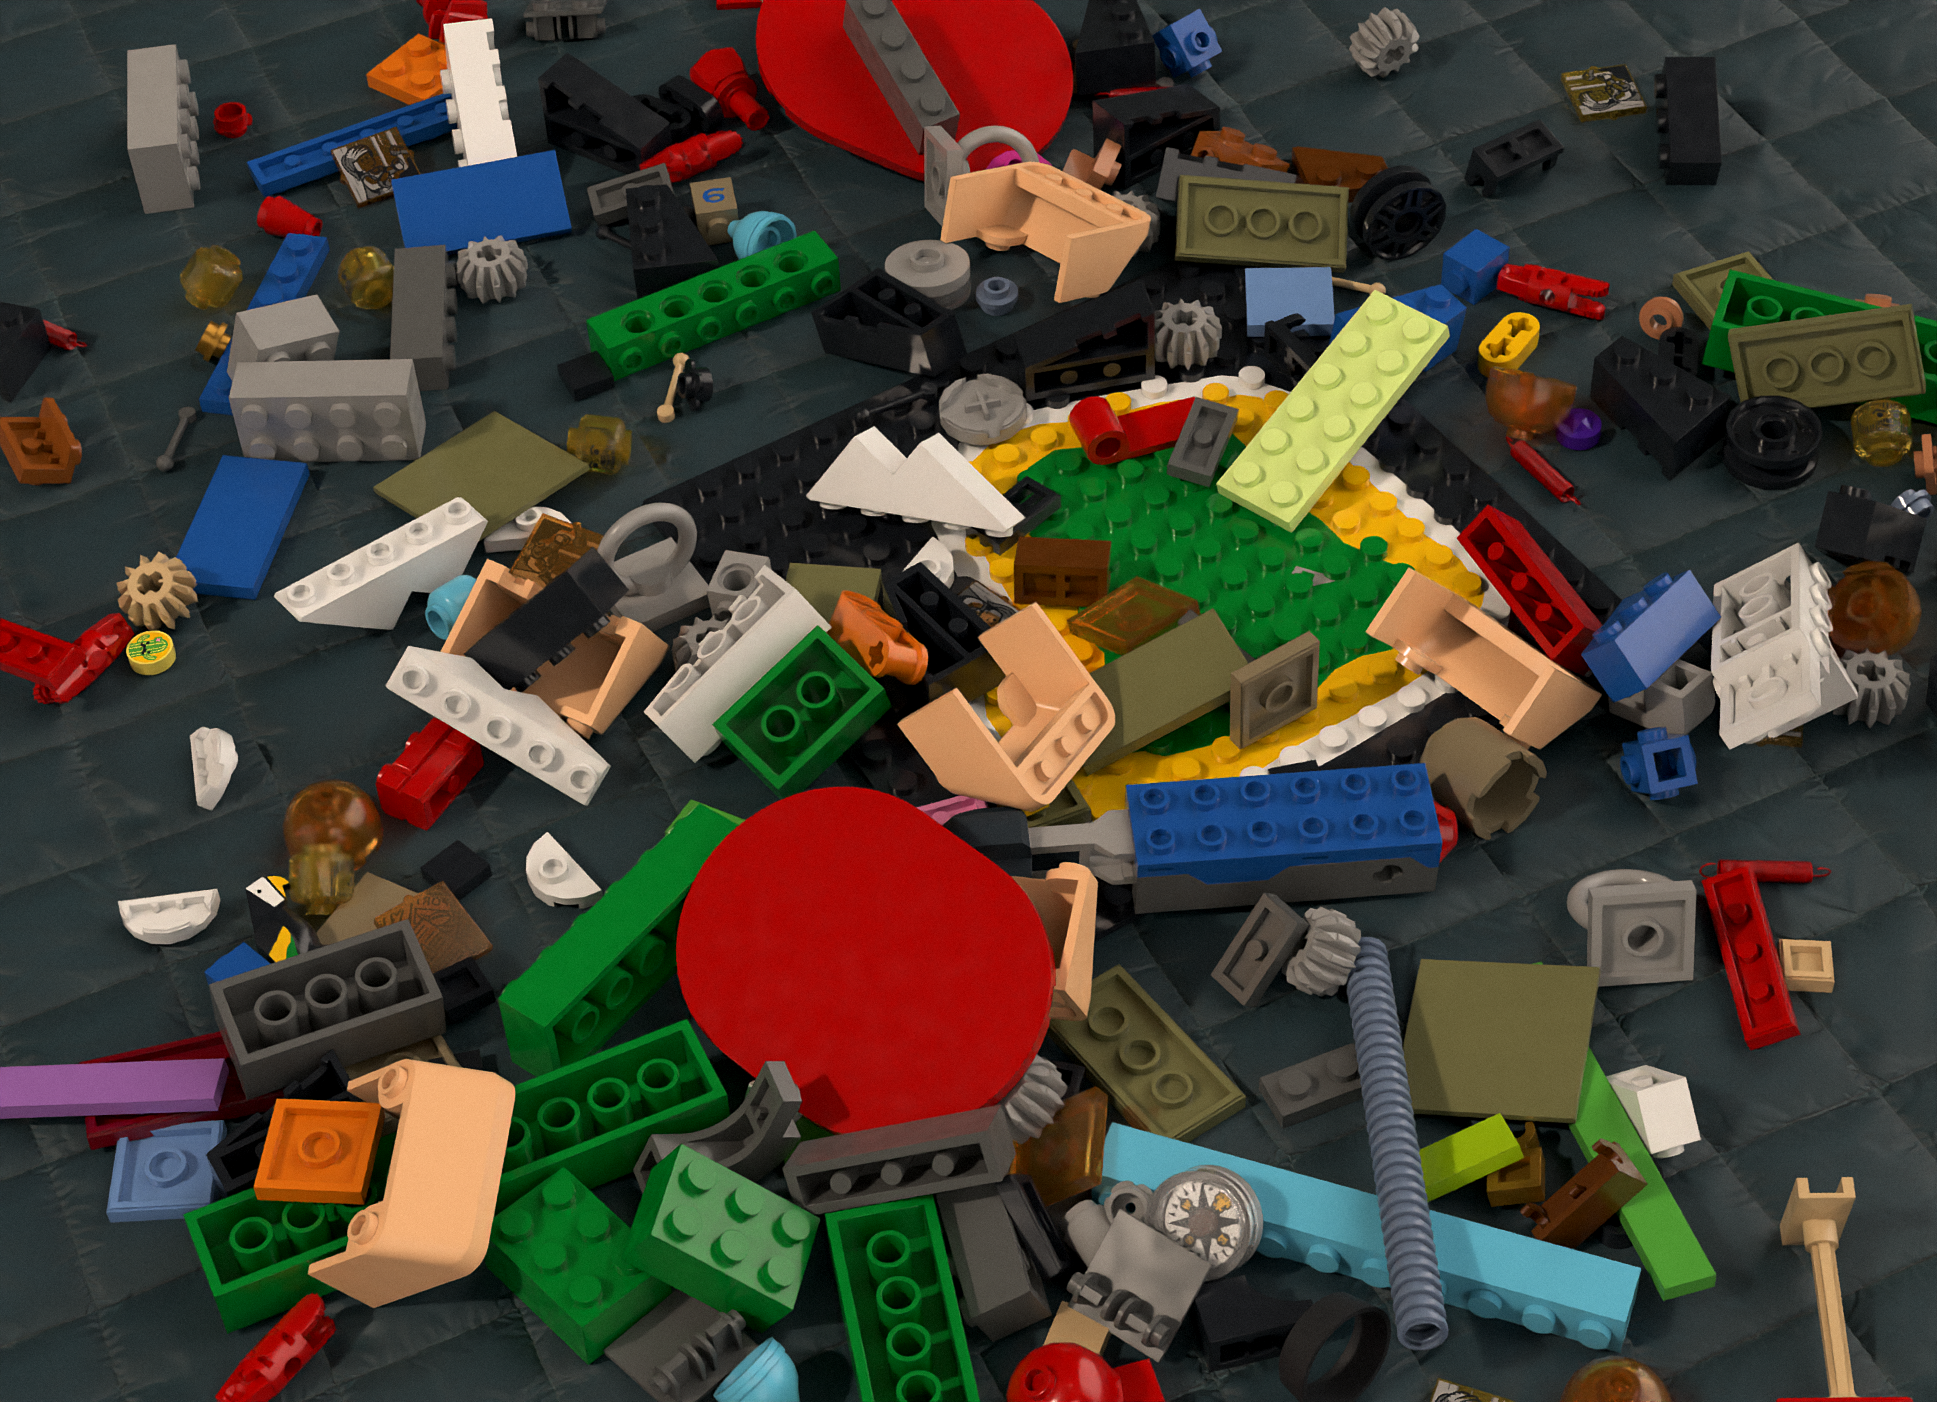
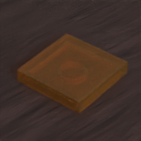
[1067,576,1201,656]
[1009,1086,1108,1207]

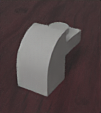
[1608,659,1715,735]

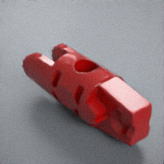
[639,130,743,183]
[1497,264,1610,320]
[32,613,134,704]
[215,1292,337,1402]

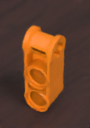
[826,590,928,686]

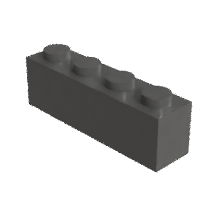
[843,0,960,155]
[390,245,458,391]
[782,1105,1016,1215]
[933,1171,1052,1342]

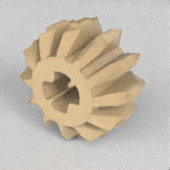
[117,551,198,631]

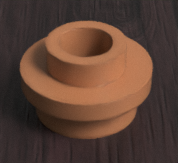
[1639,297,1684,340]

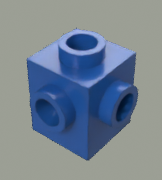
[1152,9,1222,78]
[1620,726,1698,800]

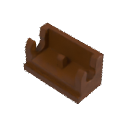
[1014,537,1111,608]
[1520,1138,1648,1249]

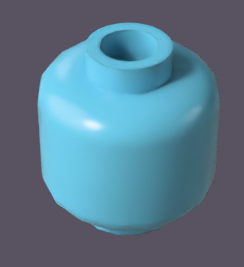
[425,575,477,640]

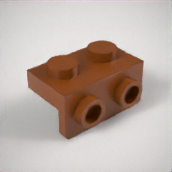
[1191,127,1290,173]
[0,397,82,485]

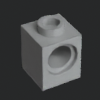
[706,550,772,622]

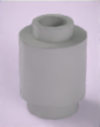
[1061,1200,1111,1268]

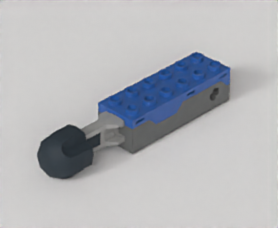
[943,763,1458,914]

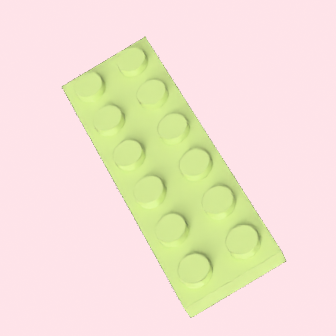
[1216,290,1450,533]

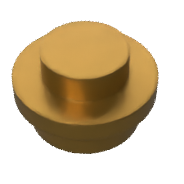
[195,321,232,362]

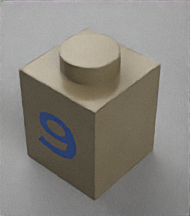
[690,177,739,245]

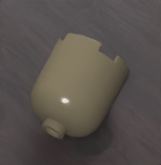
[1420,717,1547,840]

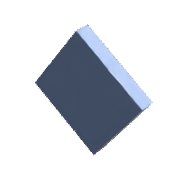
[1245,267,1335,337]
[106,1120,227,1223]

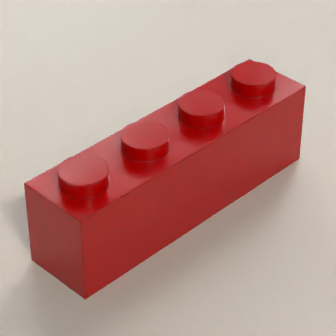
[1457,505,1603,676]

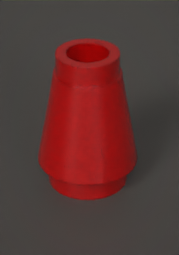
[257,196,323,237]

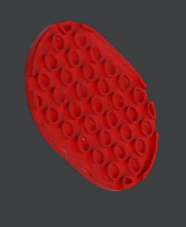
[755,0,1073,181]
[676,787,1056,1135]

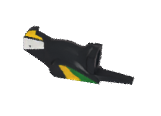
[245,875,327,964]

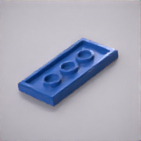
[391,150,572,256]
[176,455,310,600]

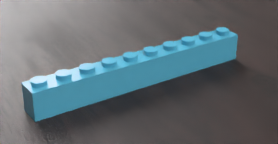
[1091,1122,1641,1353]

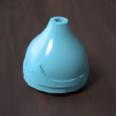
[727,211,797,260]
[713,1337,800,1402]

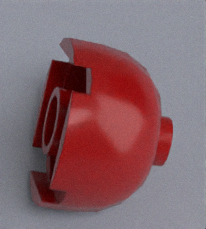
[1006,1342,1124,1402]

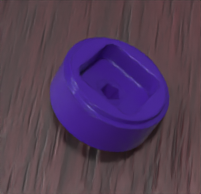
[1555,408,1602,450]

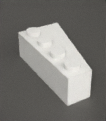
[440,18,517,167]
[644,565,831,763]

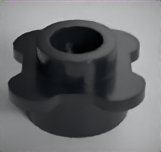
[677,359,713,411]

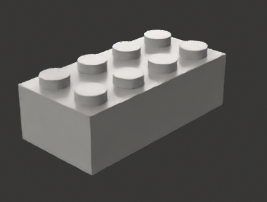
[127,44,200,214]
[229,359,426,462]

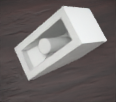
[1606,1065,1701,1158]

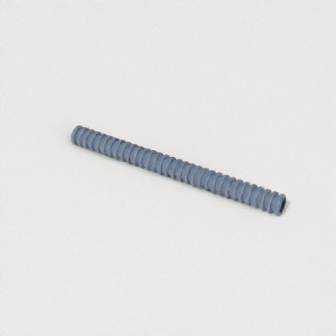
[1346,937,1449,1350]

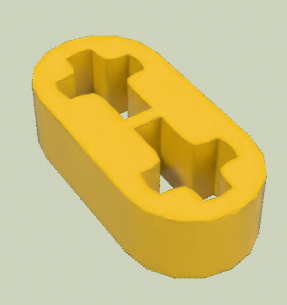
[1477,312,1540,379]

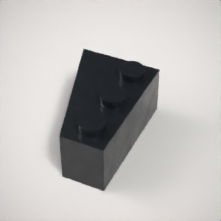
[538,52,673,174]
[1654,57,1722,185]
[1093,84,1220,190]
[626,184,719,300]
[882,562,1006,707]

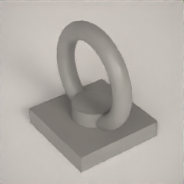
[924,125,1039,226]
[597,503,710,632]
[1567,869,1696,987]

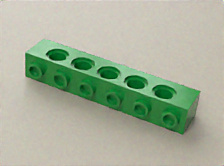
[586,230,841,381]

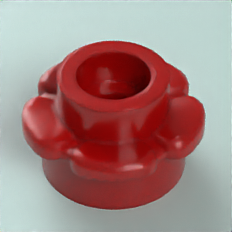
[213,102,253,138]

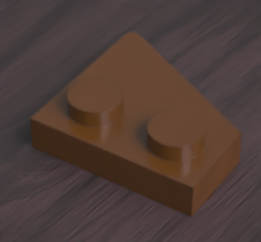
[1292,146,1388,203]

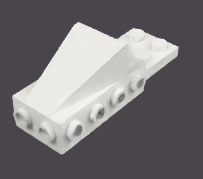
[1711,543,1858,750]

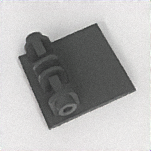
[523,0,608,41]
[1067,1209,1213,1363]
[603,1289,758,1402]

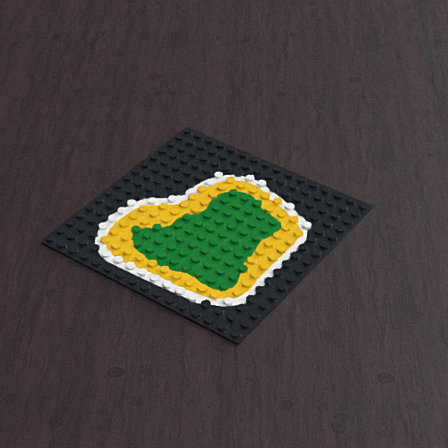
[642,260,1622,942]

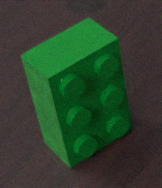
[712,625,892,800]
[621,1143,821,1334]
[484,1167,672,1365]

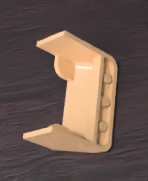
[940,162,1151,303]
[1365,568,1602,750]
[897,602,1115,812]
[308,1059,516,1308]

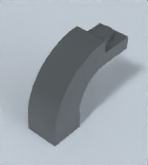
[633,1061,802,1194]

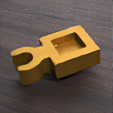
[1487,1121,1546,1207]

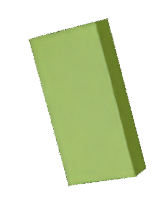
[1419,1113,1524,1202]

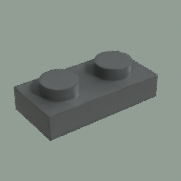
[587,163,676,226]
[1167,397,1239,487]
[1211,893,1309,1007]
[1259,1043,1363,1129]

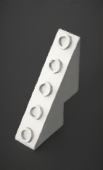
[806,426,1025,537]
[274,497,488,630]
[386,646,611,806]

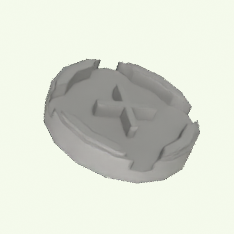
[939,374,1027,445]

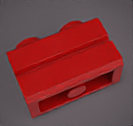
[375,718,484,831]

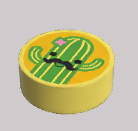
[126,631,176,675]

